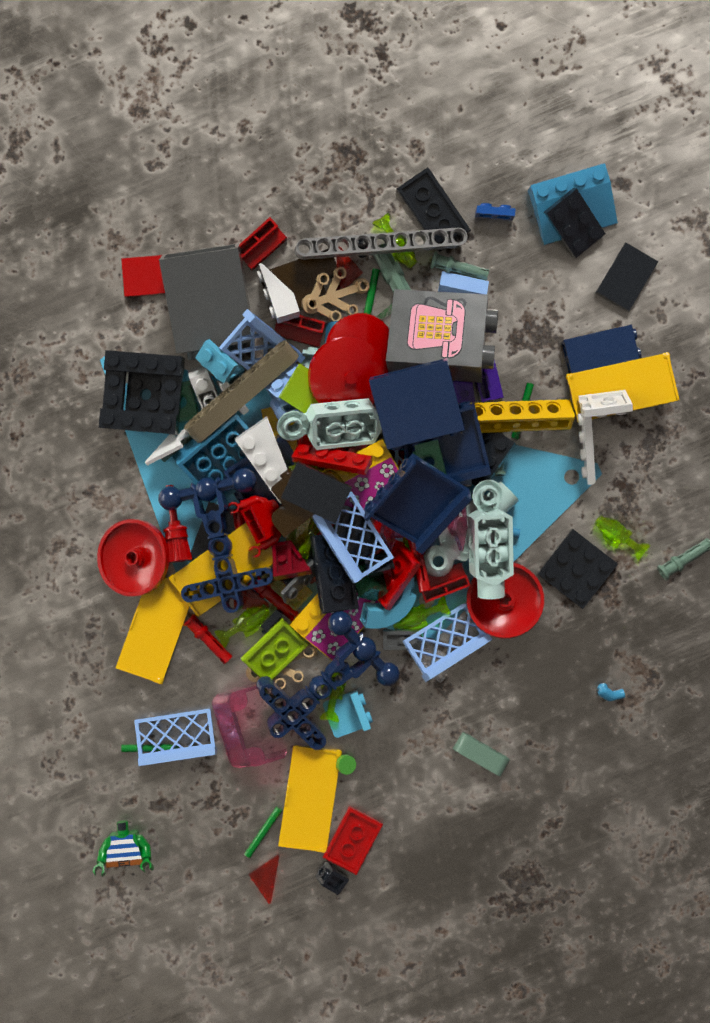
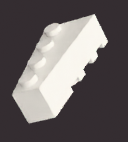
[235,416,287,504]

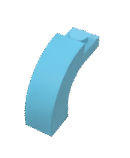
[360,577,417,629]

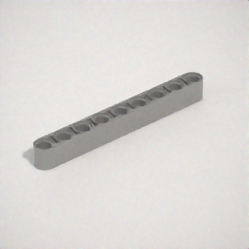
[294,228,467,260]

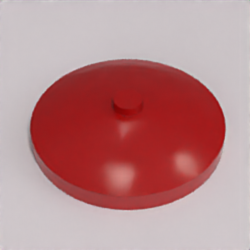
[326,313,389,373]
[308,336,385,404]
[97,519,169,596]
[467,563,544,639]

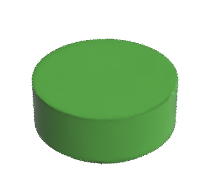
[336,754,356,775]

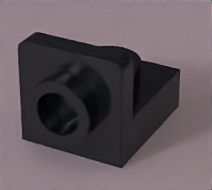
[364,552,395,578]
[261,609,283,635]
[316,862,349,895]

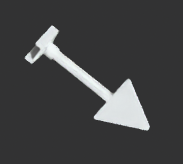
[145,380,249,466]

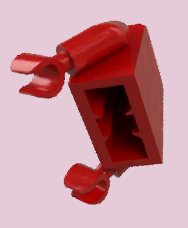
[228,496,283,557]

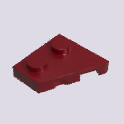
[272,540,312,581]

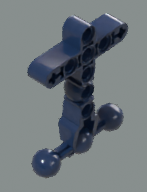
[158,468,275,613]
[256,611,400,750]

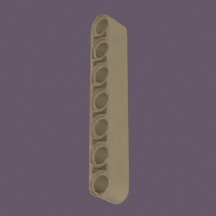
[184,340,299,443]

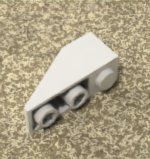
[257,263,300,323]
[188,366,218,409]

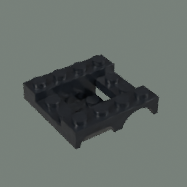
[98,350,185,435]

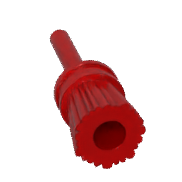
[163,485,193,563]

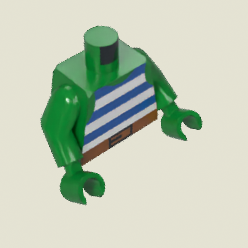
[93,820,154,877]

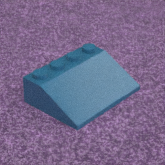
[528,163,618,245]
[172,413,249,502]

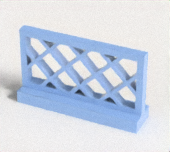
[219,309,306,370]
[311,491,394,583]
[402,602,492,682]
[134,709,217,766]

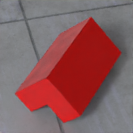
[240,217,287,271]
[274,315,326,348]
[416,562,471,603]

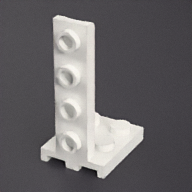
[578,390,633,485]

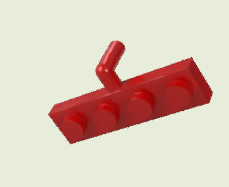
[291,443,373,475]

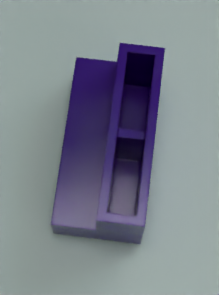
[474,359,504,403]

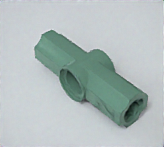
[373,243,411,293]

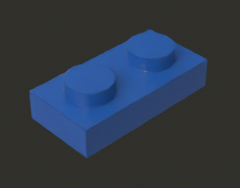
[475,203,516,220]

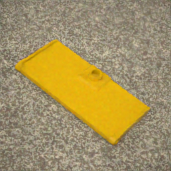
[566,352,679,423]
[168,523,273,617]
[115,577,190,684]
[278,745,342,853]

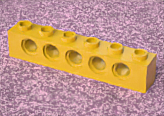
[458,399,575,433]

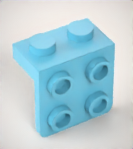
[195,339,245,384]
[323,689,373,738]

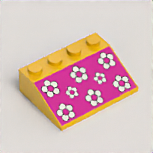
[322,439,399,510]
[290,582,380,661]

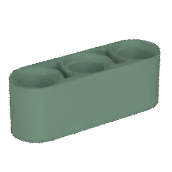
[453,732,510,777]

